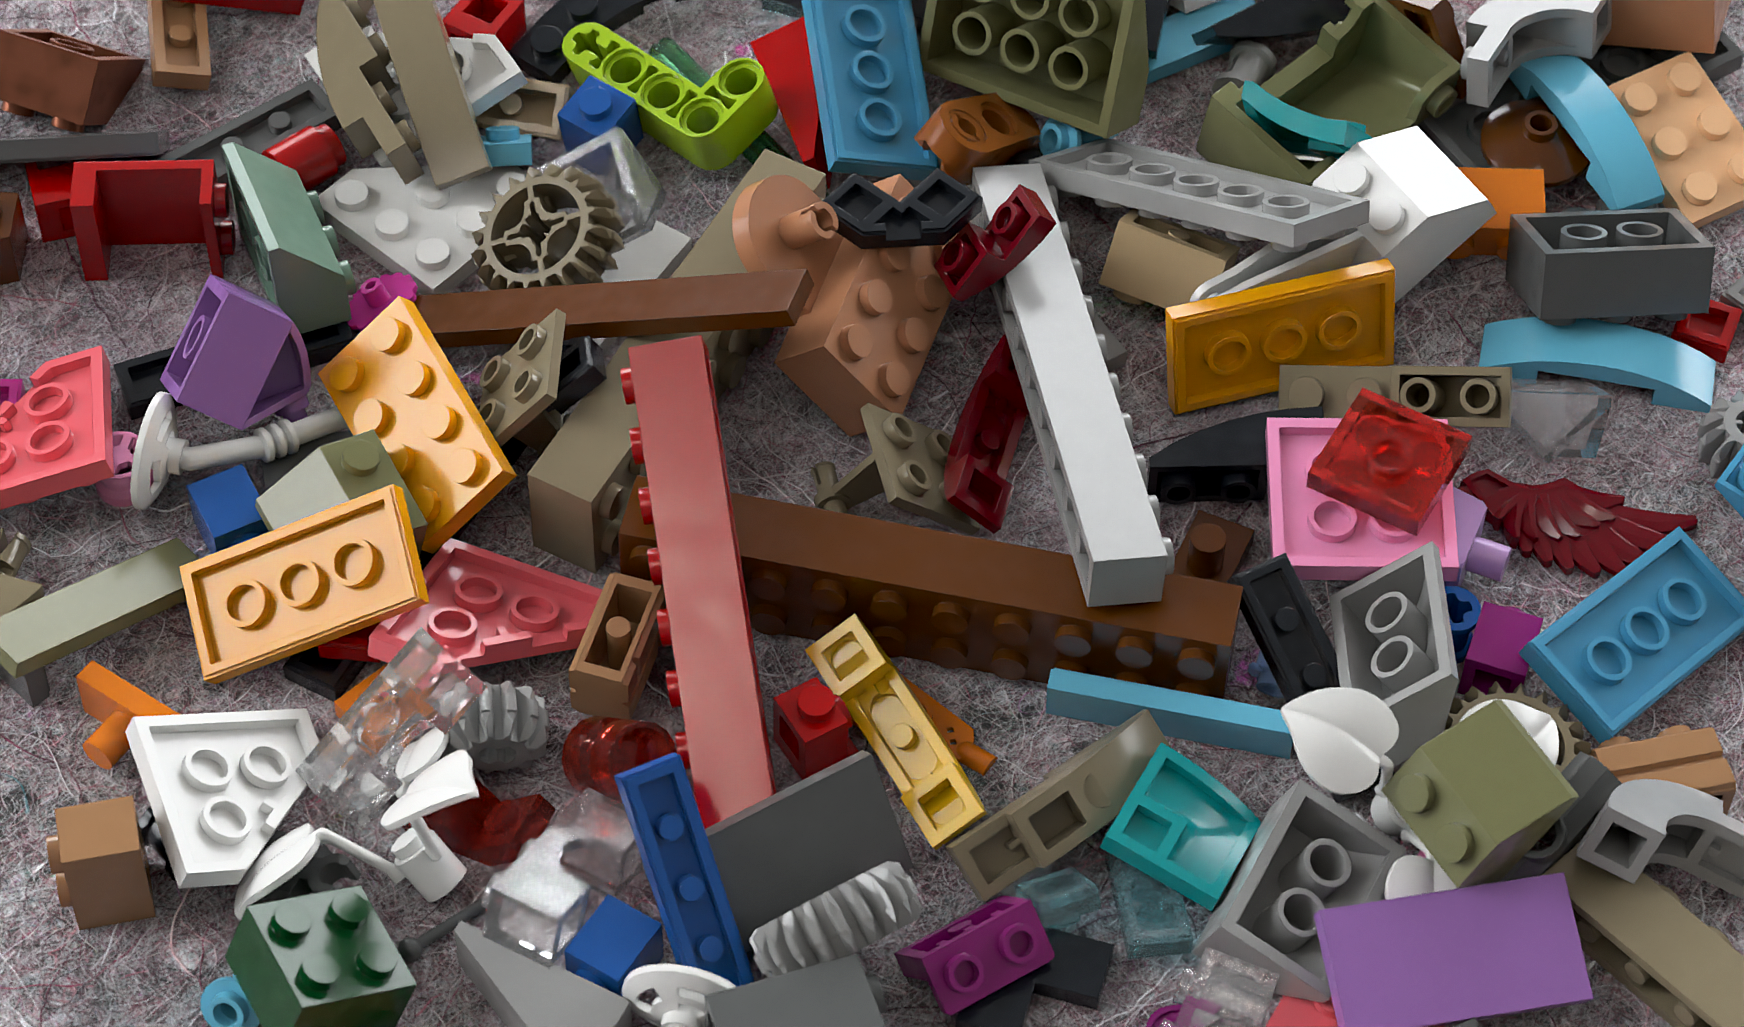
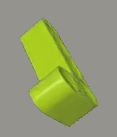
[562,23,778,170]

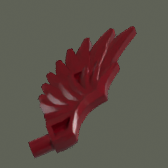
[1457,469,1698,579]

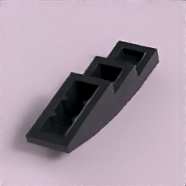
[1191,0,1351,45]

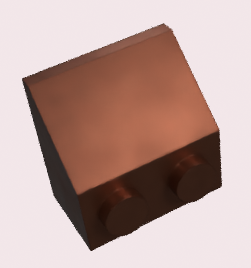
[0,29,145,133]

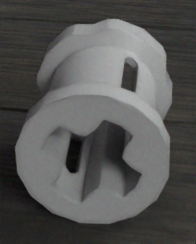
[1212,40,1277,95]

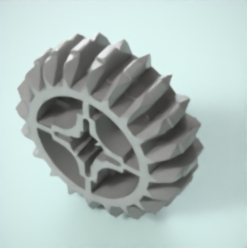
[749,861,923,978]

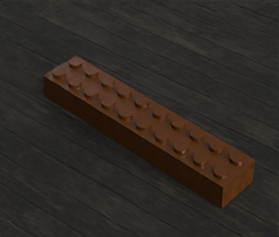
[618,475,1243,699]

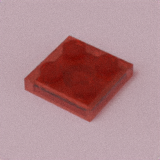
[1306,387,1472,536]

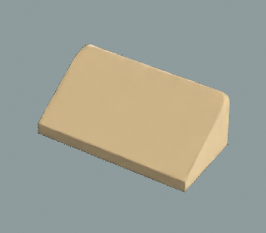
[475,78,575,141]

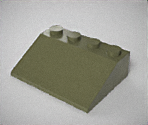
[919,0,1149,139]

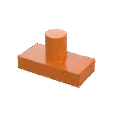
[76,660,179,770]

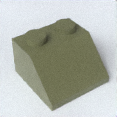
[255,429,428,556]
[1381,700,1579,888]

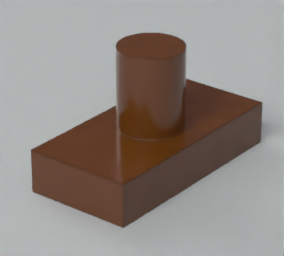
[1173,510,1255,583]

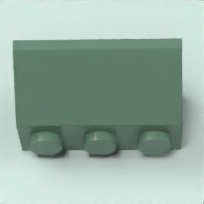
[222,142,357,334]

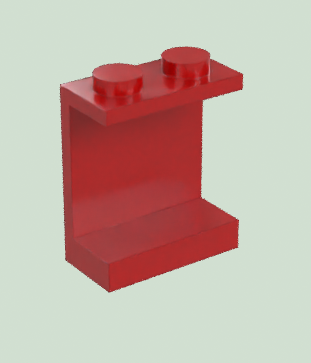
[69,159,236,281]

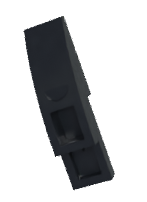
[1146,406,1324,505]

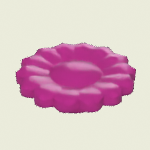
[347,272,418,332]

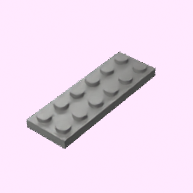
[1029,138,1370,252]

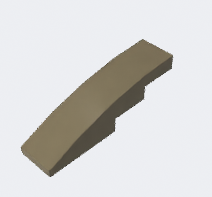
[373,0,493,190]

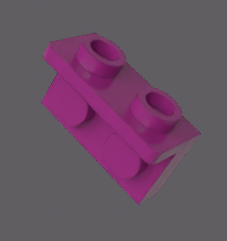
[894,895,1055,1015]

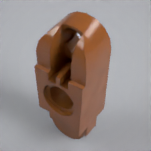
[913,92,1042,186]

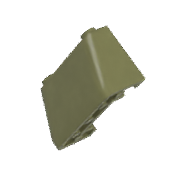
[1196,0,1461,186]

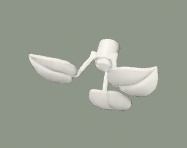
[1280,687,1559,899]
[234,723,479,921]

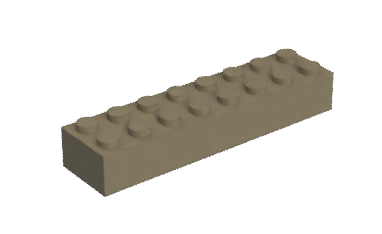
[527,149,826,574]

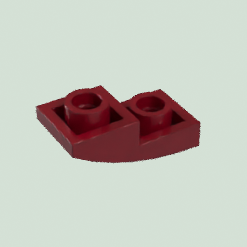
[934,184,1057,302]

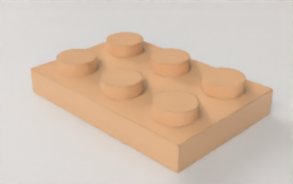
[1608,52,1744,229]

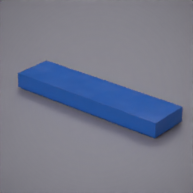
[614,753,755,996]

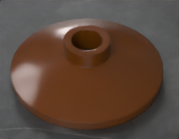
[1480,99,1590,188]

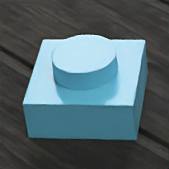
[481,126,533,167]

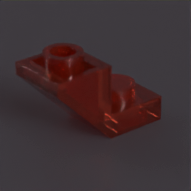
[402,776,556,867]

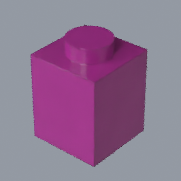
[1457,601,1544,695]

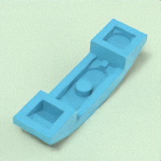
[1509,55,1665,210]
[1478,317,1716,413]

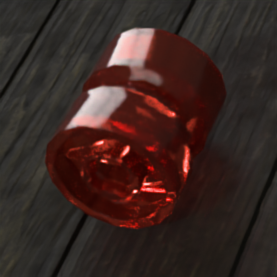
[562,715,677,800]

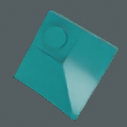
[1241,80,1373,160]
[1100,742,1262,911]

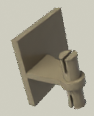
[479,308,570,457]
[810,403,981,535]

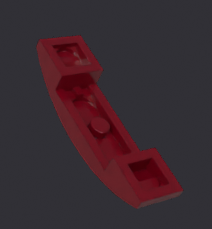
[944,334,1029,534]

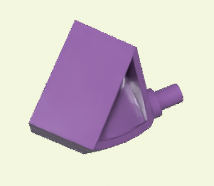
[160,273,311,430]

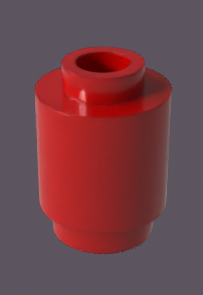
[261,124,347,192]

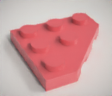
[0,345,114,510]
[368,538,602,676]

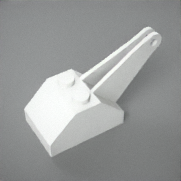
[1190,126,1497,303]

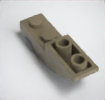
[316,0,425,185]
[1278,365,1512,428]
[946,709,1171,902]

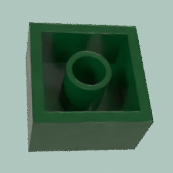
[224,885,417,1027]

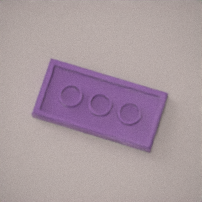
[1313,872,1594,1027]

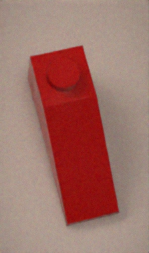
[750,16,832,190]

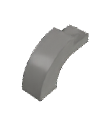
[1460,0,1612,108]
[1576,779,1744,900]

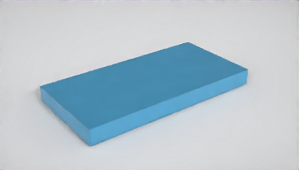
[802,0,940,181]
[1519,526,1744,744]

